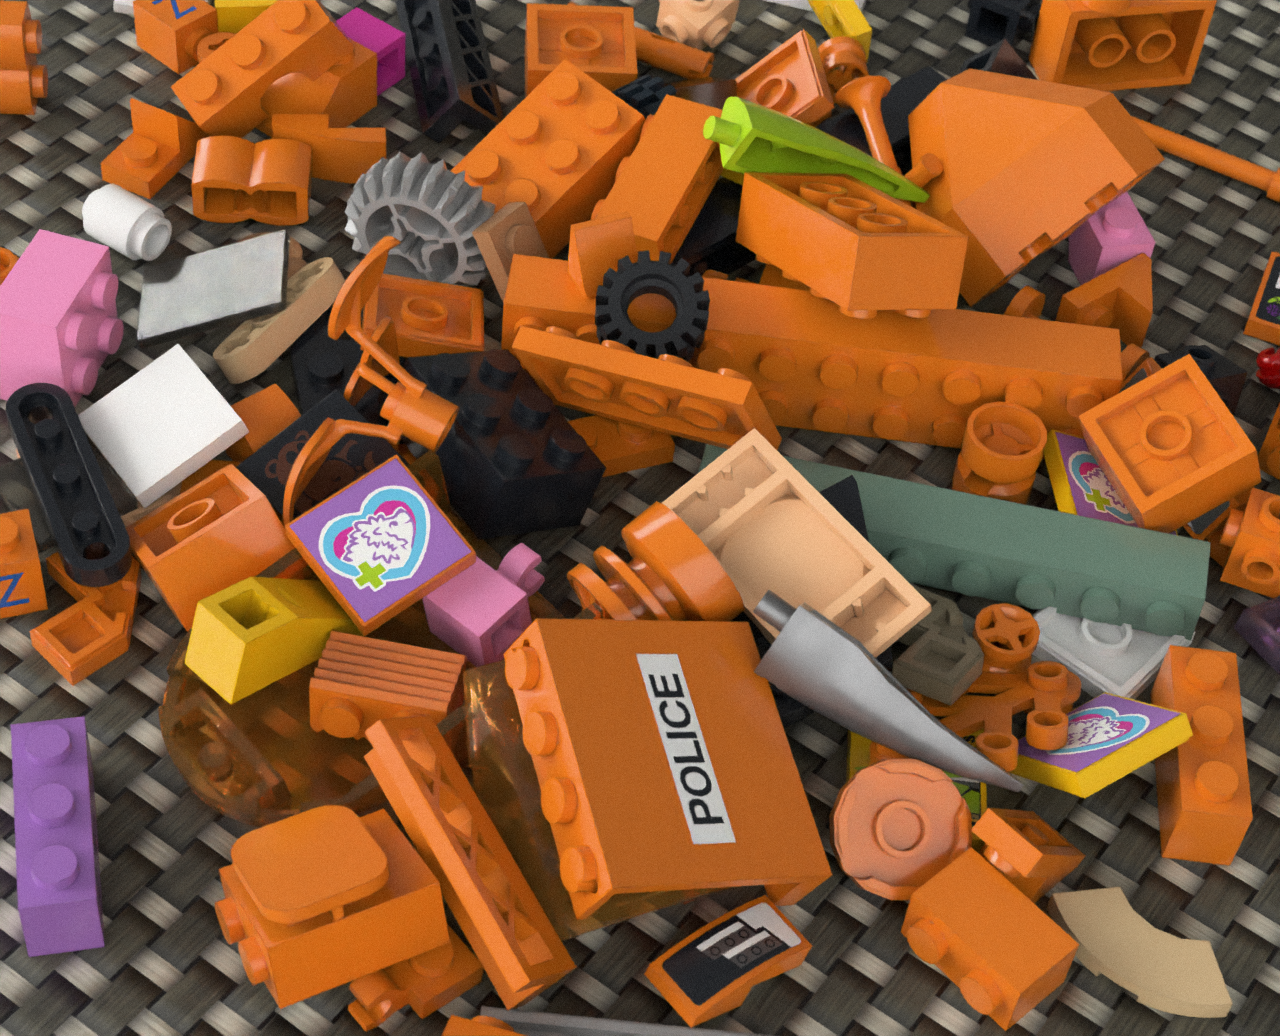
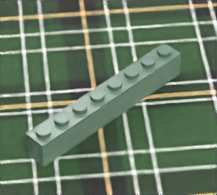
[698,444,1211,641]

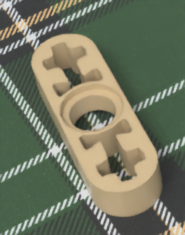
[213,257,345,384]

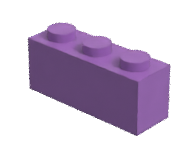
[11,716,105,957]

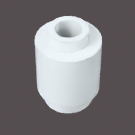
[82,184,172,261]

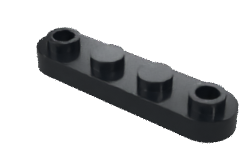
[6,383,132,587]

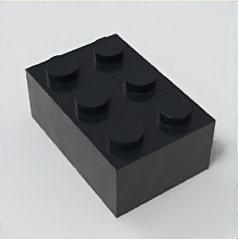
[386,349,606,540]

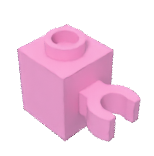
[422,543,545,674]

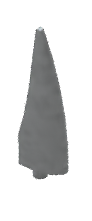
[753,590,1024,792]

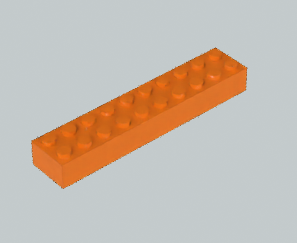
[501,254,1123,459]

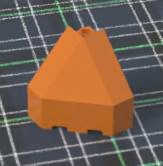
[908,68,1165,307]

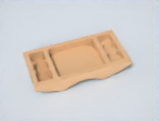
[662,428,932,658]

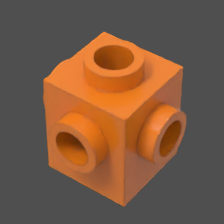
[1219,487,1280,600]

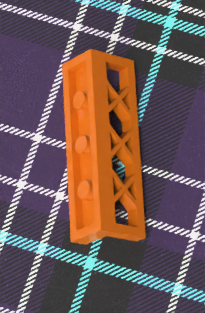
[364,714,576,1011]

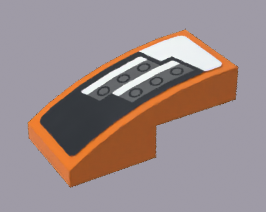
[644,895,812,1028]

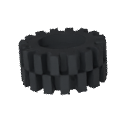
[595,250,710,362]

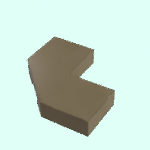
[892,585,984,706]

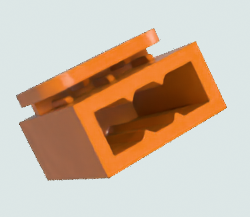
[215,805,450,1009]

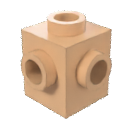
[656,0,740,50]

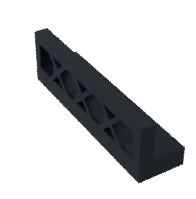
[396,0,504,143]

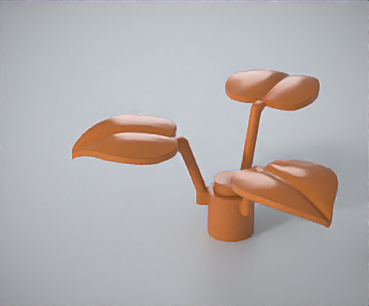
[282,236,460,528]

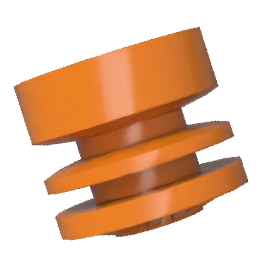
[566,501,745,622]

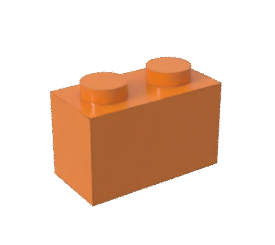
[901,847,1079,1031]

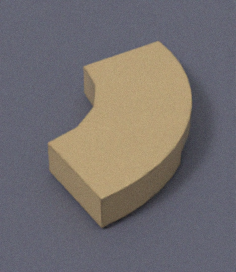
[1047,887,1233,1018]

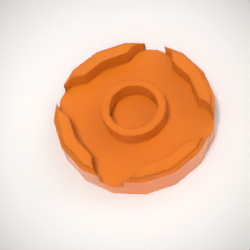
[829,759,972,900]

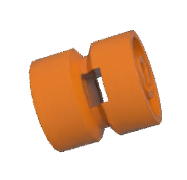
[952,401,1047,505]

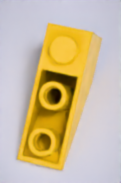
[184,576,380,705]

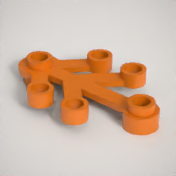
[869,661,1081,772]

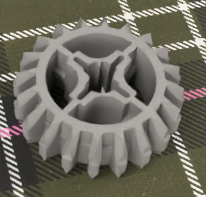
[344,151,496,288]

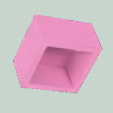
[0,229,124,408]

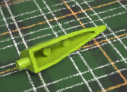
[703,97,931,203]

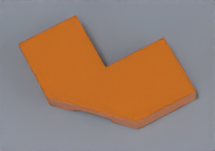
[30,551,142,686]

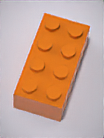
[735,172,969,319]

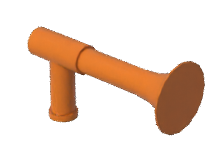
[835,75,943,207]

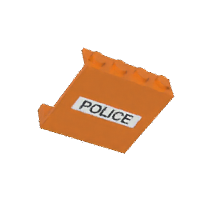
[503,618,832,920]

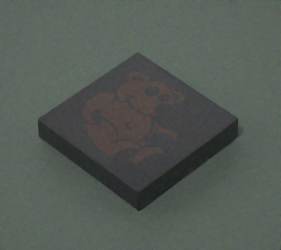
[236,389,421,521]

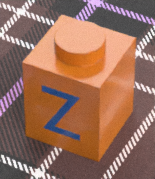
[133,0,218,75]
[0,509,48,619]

